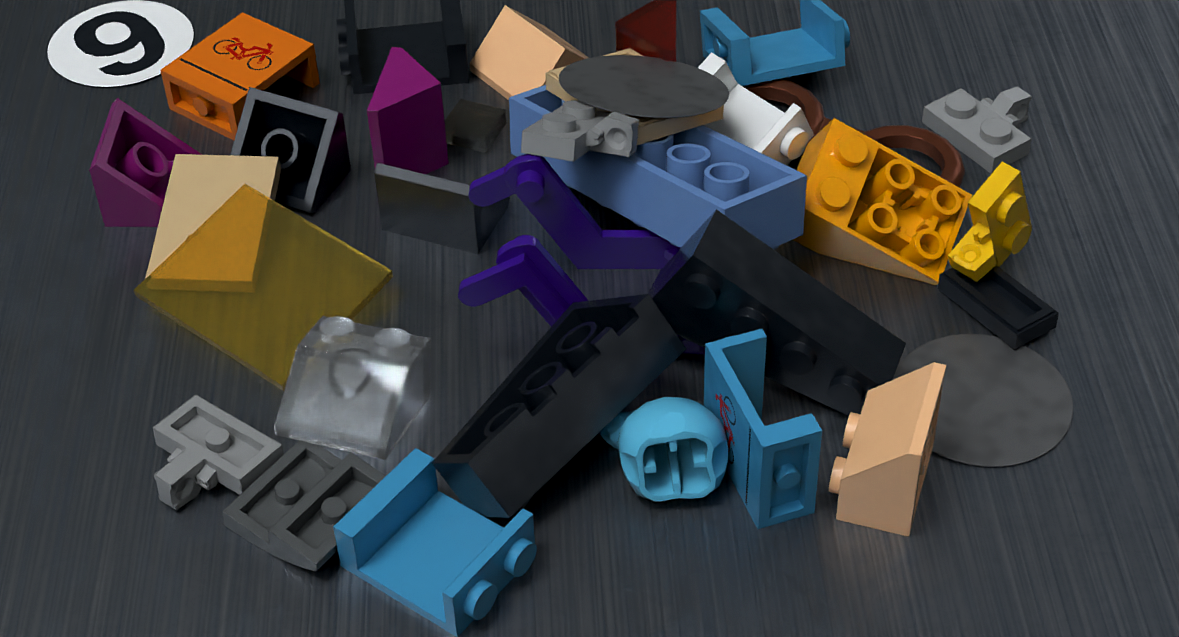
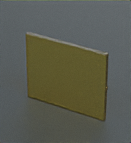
[134,184,393,391]

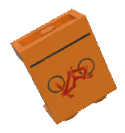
[160,12,320,141]

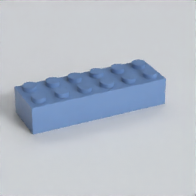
[509,85,807,250]

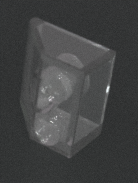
[274,316,431,460]

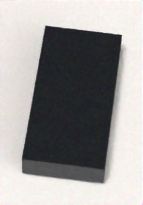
[938,265,1059,350]

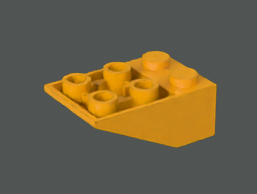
[793,118,972,286]

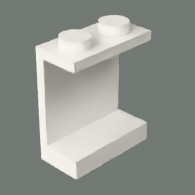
[698,52,814,165]

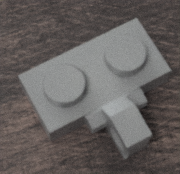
[922,86,1032,174]
[521,100,639,162]
[153,394,283,510]

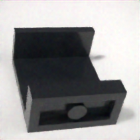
[336,0,469,95]

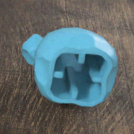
[600,397,728,502]

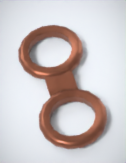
[743,79,965,188]

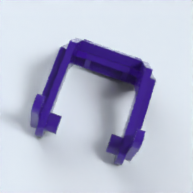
[458,154,705,354]

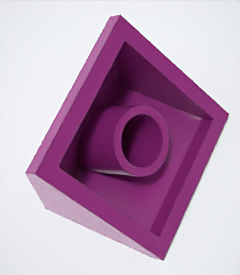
[367,47,449,174]
[89,98,202,227]

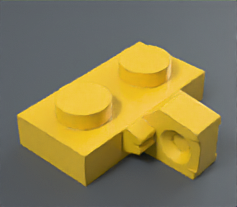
[948,161,1032,282]

